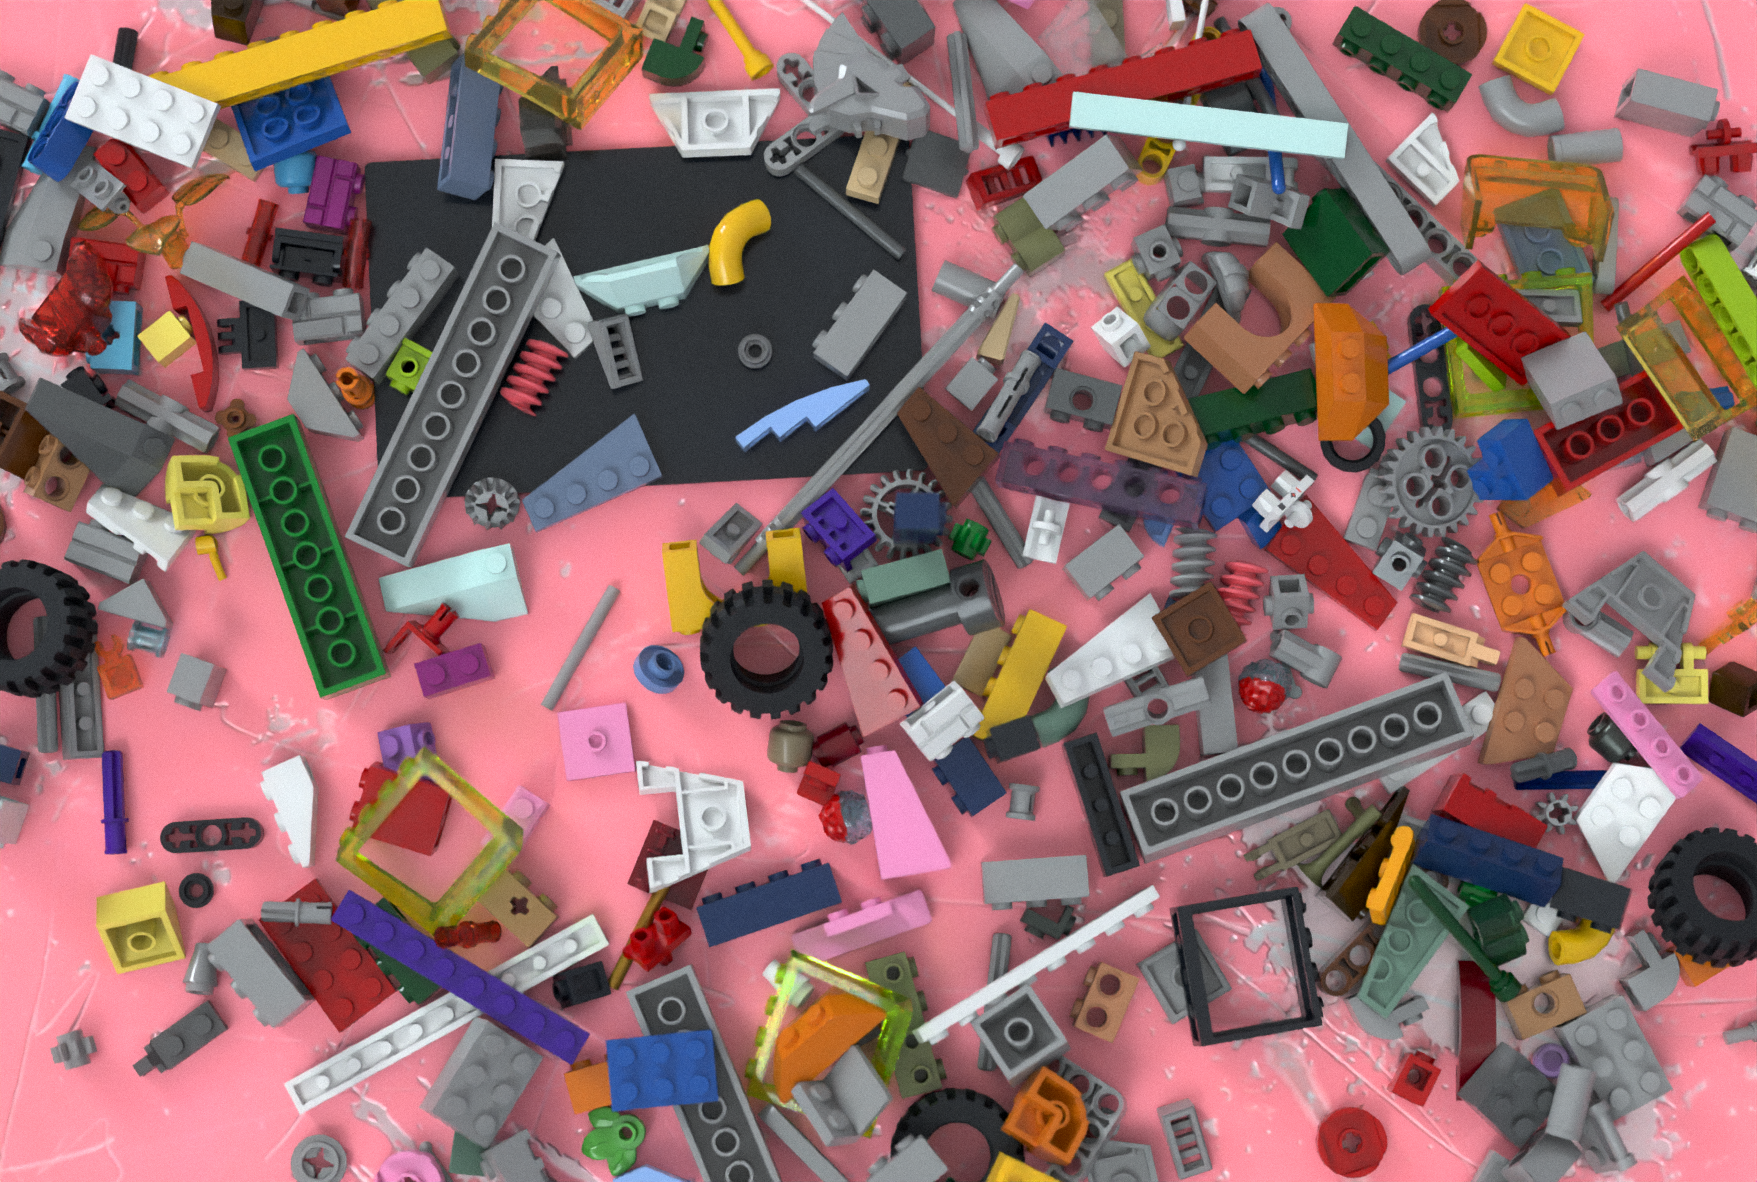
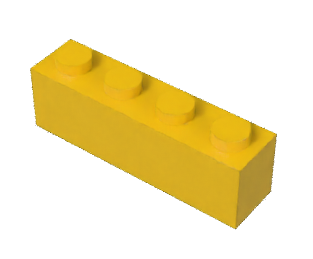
[971,609,1067,742]

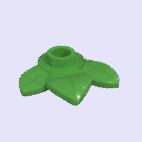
[581,1106,646,1176]

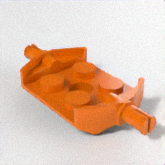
[1476,510,1566,657]

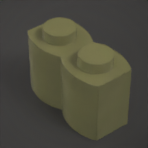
[991,197,1065,277]

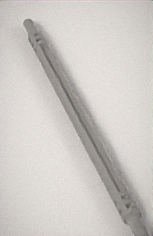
[734,263,1024,576]

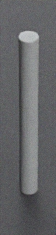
[541,585,621,711]

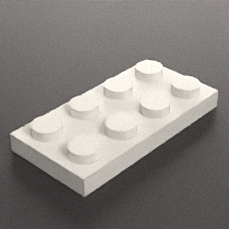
[65,54,221,170]

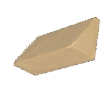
[951,628,1012,697]

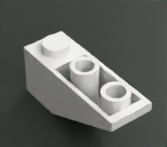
[260,755,319,868]

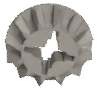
[464,477,520,530]
[291,1134,347,1182]

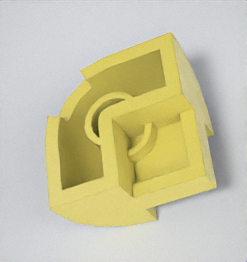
[165,455,250,535]

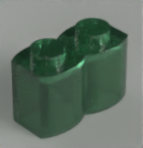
[1467,893,1530,967]

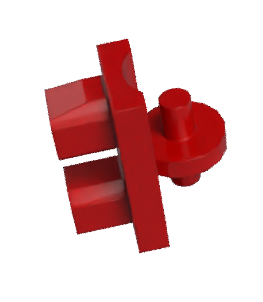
[1689,118,1757,176]
[622,907,692,972]

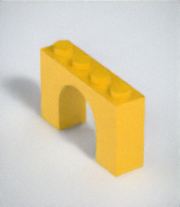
[662,527,807,635]

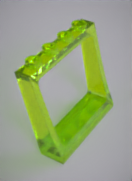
[1438,267,1594,419]
[336,746,524,942]
[744,949,913,1139]

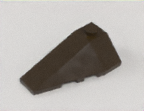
[1315,786,1410,922]

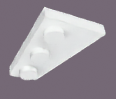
[533,238,593,360]
[86,484,196,572]

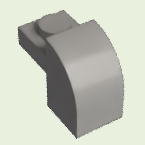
[1228,174,1310,230]
[1619,929,1679,1011]
[1343,992,1430,1040]

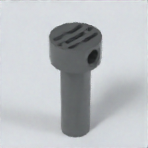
[868,559,1005,645]

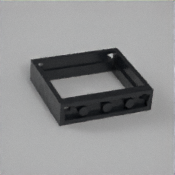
[1169,887,1324,1047]

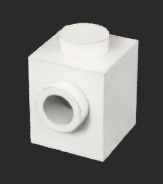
[1091,306,1151,368]

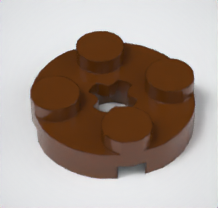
[1417,0,1487,66]

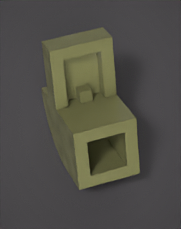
[1108,725,1180,782]

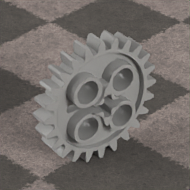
[1378,426,1484,538]

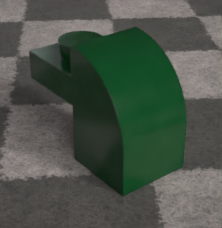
[641,17,709,87]

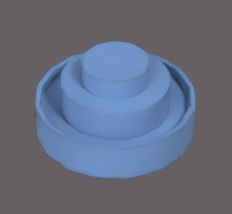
[633,645,685,694]

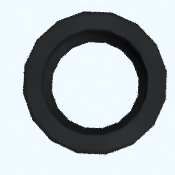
[1320,417,1386,473]

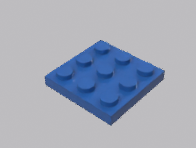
[231,76,352,172]

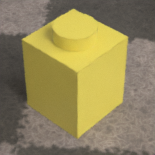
[137,310,196,368]

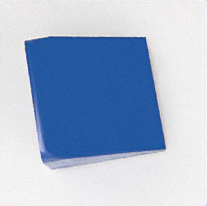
[1237,506,1282,550]

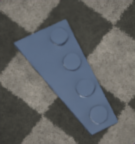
[522,413,663,533]

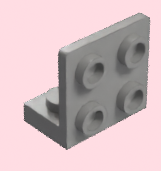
[791,1045,893,1147]

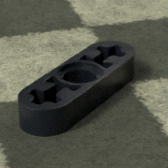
[160,817,264,854]

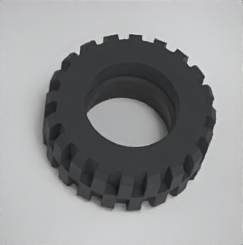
[0,559,98,698]
[700,580,834,719]
[1647,827,1757,968]
[890,1088,1025,1182]

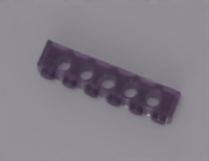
[995,438,1208,531]

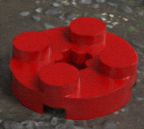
[1316,1107,1387,1178]

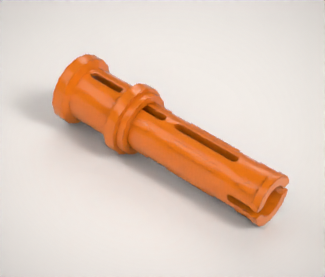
[336,367,375,410]

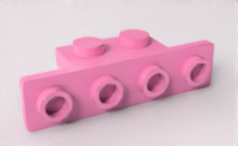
[1591,671,1703,799]
[791,890,932,968]

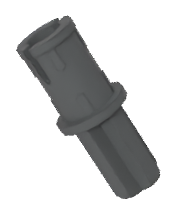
[1510,747,1577,783]

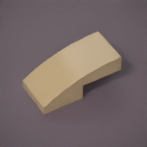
[633,0,687,42]

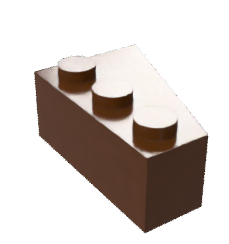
[897,387,1001,509]

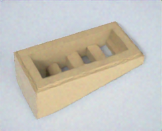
[976,293,1020,366]

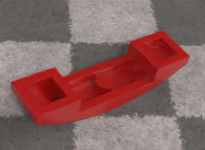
[165,275,219,413]

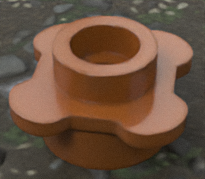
[215,399,257,437]

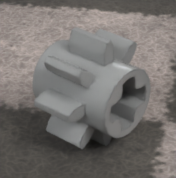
[1535,792,1578,835]
[50,1029,97,1071]

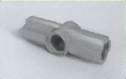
[1165,206,1271,247]
[114,379,221,454]
[1103,675,1212,737]

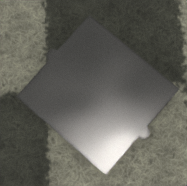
[901,130,970,199]

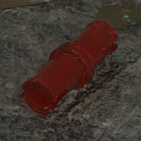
[241,199,280,268]
[342,217,372,290]
[434,920,502,949]

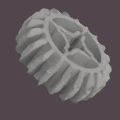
[860,469,953,560]

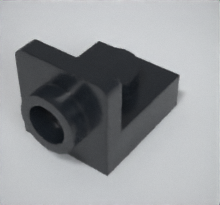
[552,961,612,1009]

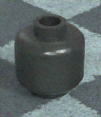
[1587,712,1638,763]

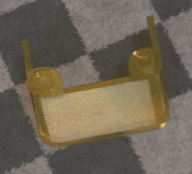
[1460,154,1615,262]

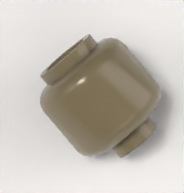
[767,720,814,773]

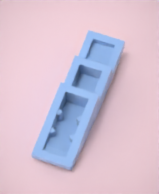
[735,379,870,452]

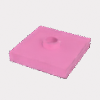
[557,702,636,781]

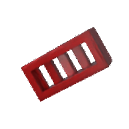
[966,155,1043,211]

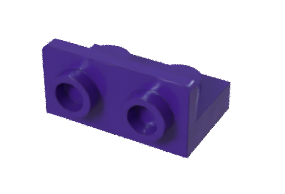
[801,488,877,573]

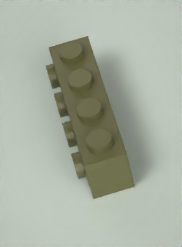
[865,951,947,1099]

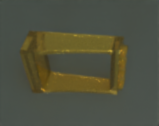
[464,0,643,130]
[1615,275,1757,442]

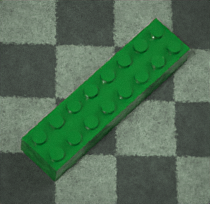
[228,414,392,701]

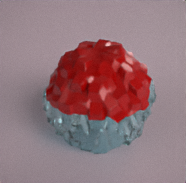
[1238,659,1292,714]
[818,790,872,845]

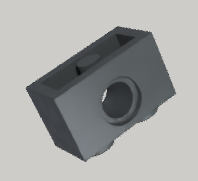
[1044,368,1123,433]

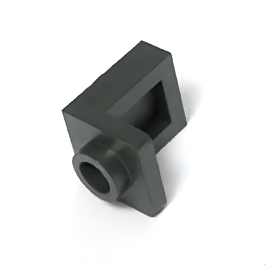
[1020,905,1076,940]

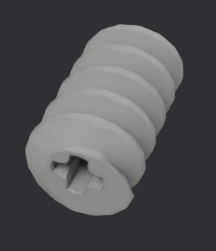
[1169,527,1217,599]

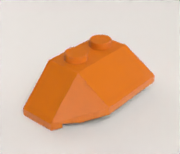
[1313,303,1389,441]
[773,985,887,1104]

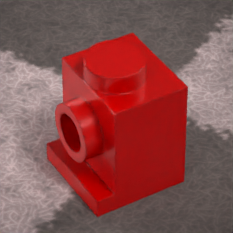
[1386,1050,1441,1107]

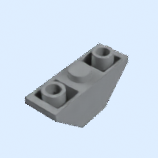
[287,348,364,442]

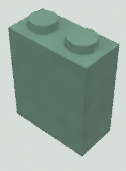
[856,549,950,608]

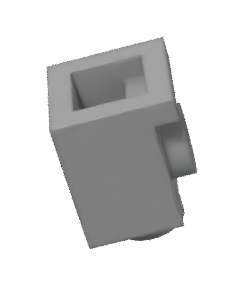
[1164,164,1205,208]

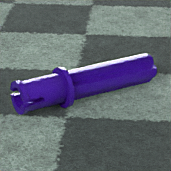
[100,750,129,855]

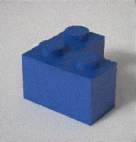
[1467,419,1554,500]

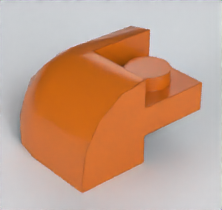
[1001,1066,1089,1165]

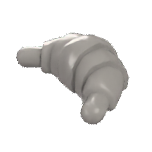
[1202,251,1249,323]

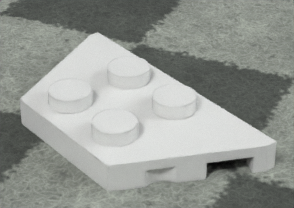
[649,88,781,158]
[1573,762,1676,883]

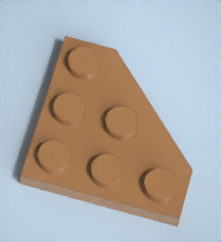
[1105,351,1208,477]

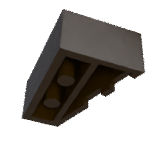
[211,0,265,45]

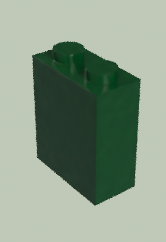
[1282,188,1390,298]

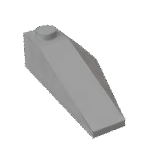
[953,0,1063,101]
[0,145,97,280]

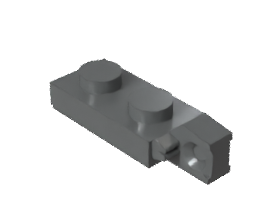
[132,1000,229,1077]

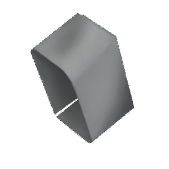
[1144,261,1218,341]
[1500,1127,1582,1182]

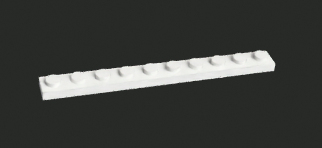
[284,914,610,1115]

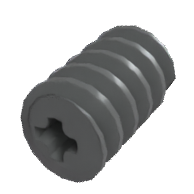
[1409,537,1478,613]

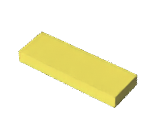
[1103,259,1184,358]

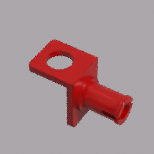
[383,602,460,656]

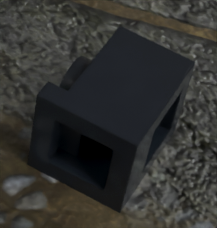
[60,366,116,409]

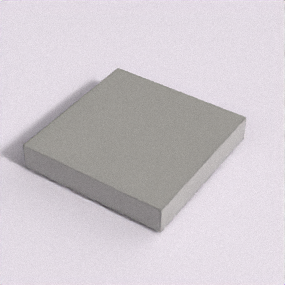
[1136,929,1232,1024]

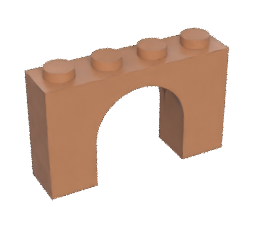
[1184,242,1336,394]

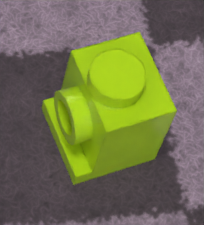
[385,338,432,395]

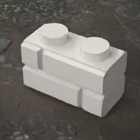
[900,680,985,762]

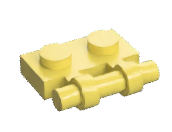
[1634,642,1709,704]

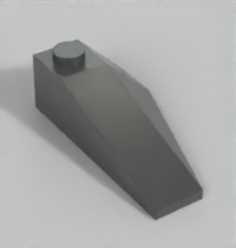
[25,377,175,497]

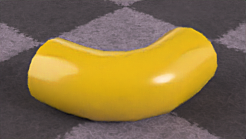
[708,199,771,286]
[1548,918,1616,966]

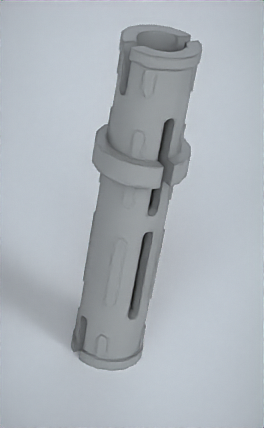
[976,351,1041,443]

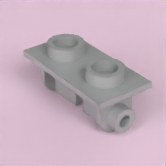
[70,160,130,214]

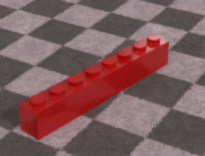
[984,28,1262,149]

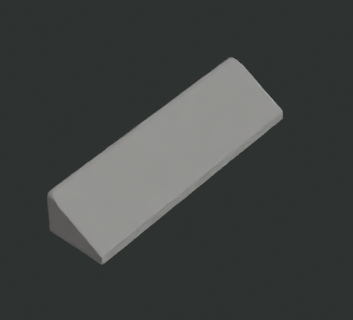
[59,620,104,760]

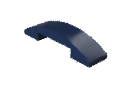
[973,322,1074,453]

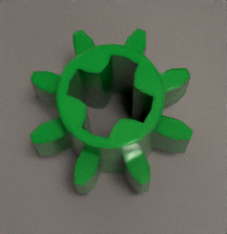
[948,518,992,561]
[1455,880,1498,915]

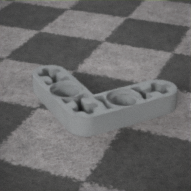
[764,53,845,176]

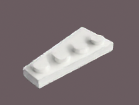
[1045,593,1175,708]

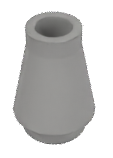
[182,943,218,995]

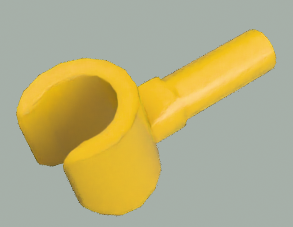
[195,535,227,581]

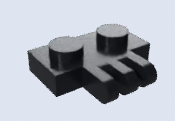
[217,301,279,371]

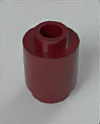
[812,722,865,768]

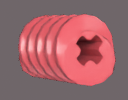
[500,339,569,417]
[1217,560,1269,636]

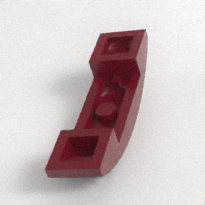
[1456,960,1496,1101]

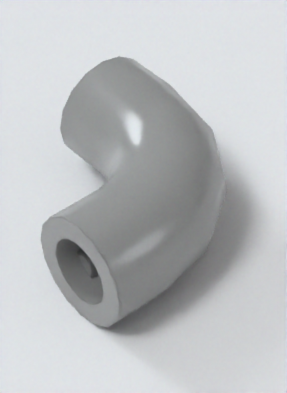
[1478,75,1565,137]

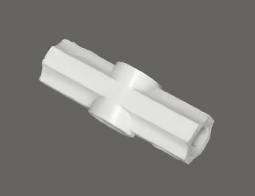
[1616,438,1717,522]

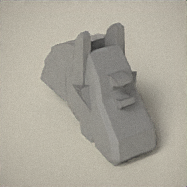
[808,12,930,141]

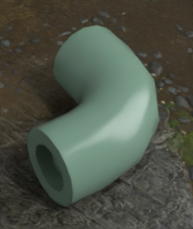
[1030,666,1090,748]

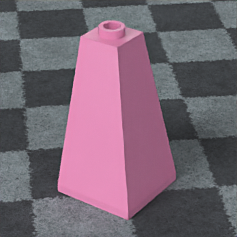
[860,745,951,880]

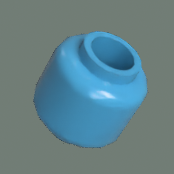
[274,150,317,194]

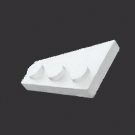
[492,159,565,241]

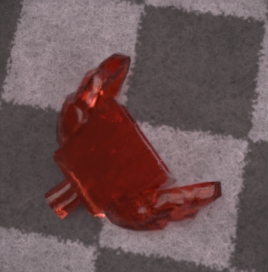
[17,240,113,357]

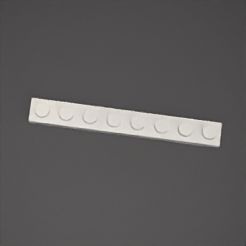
[912,885,1160,1045]

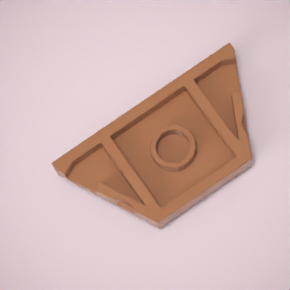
[1477,637,1573,765]

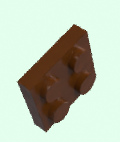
[1151,581,1248,677]

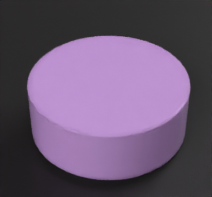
[1532,1043,1570,1079]

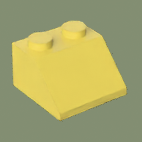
[96,881,186,974]

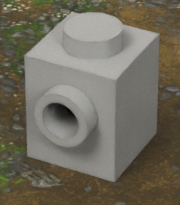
[944,357,998,411]

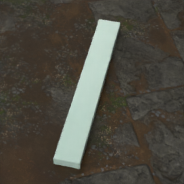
[1069,92,1348,159]

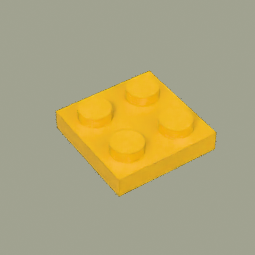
[1491,2,1585,96]

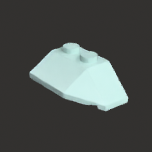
[573,245,709,317]

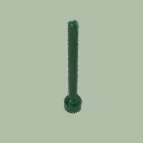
[1408,875,1521,1002]

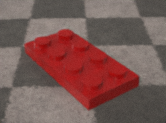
[1428,260,1571,387]
[258,878,398,1033]

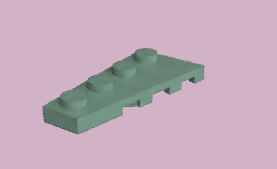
[1356,864,1469,1019]

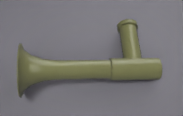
[1297,797,1383,889]

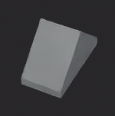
[98,578,173,630]

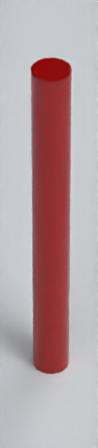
[1600,212,1716,312]

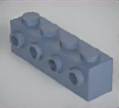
[437,52,504,200]

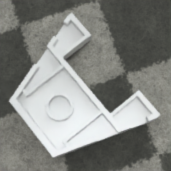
[636,761,751,893]

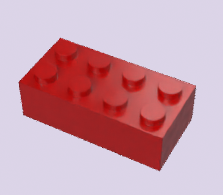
[1533,365,1688,497]

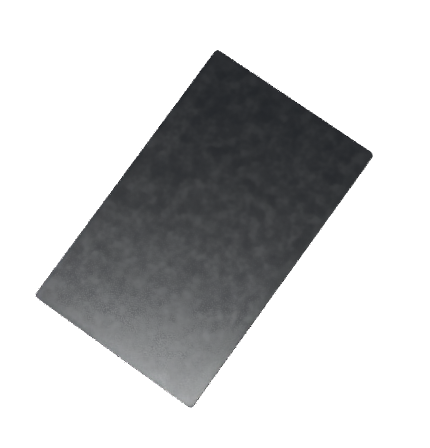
[365,136,928,498]

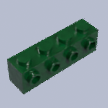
[1332,5,1473,113]
[1187,368,1317,451]

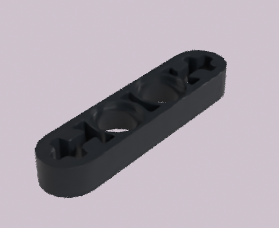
[1407,304,1453,432]

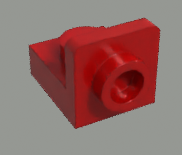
[797,761,841,806]

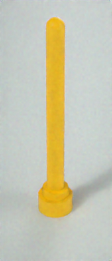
[706,0,774,81]

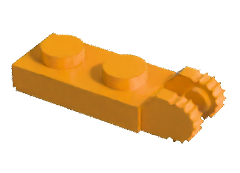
[1366,825,1416,926]

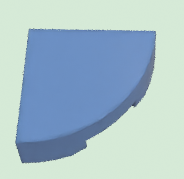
[1143,502,1178,548]

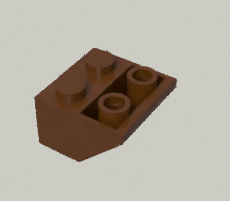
[0,390,50,480]

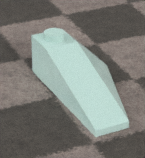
[378,543,528,622]

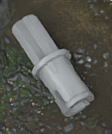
[261,899,332,926]

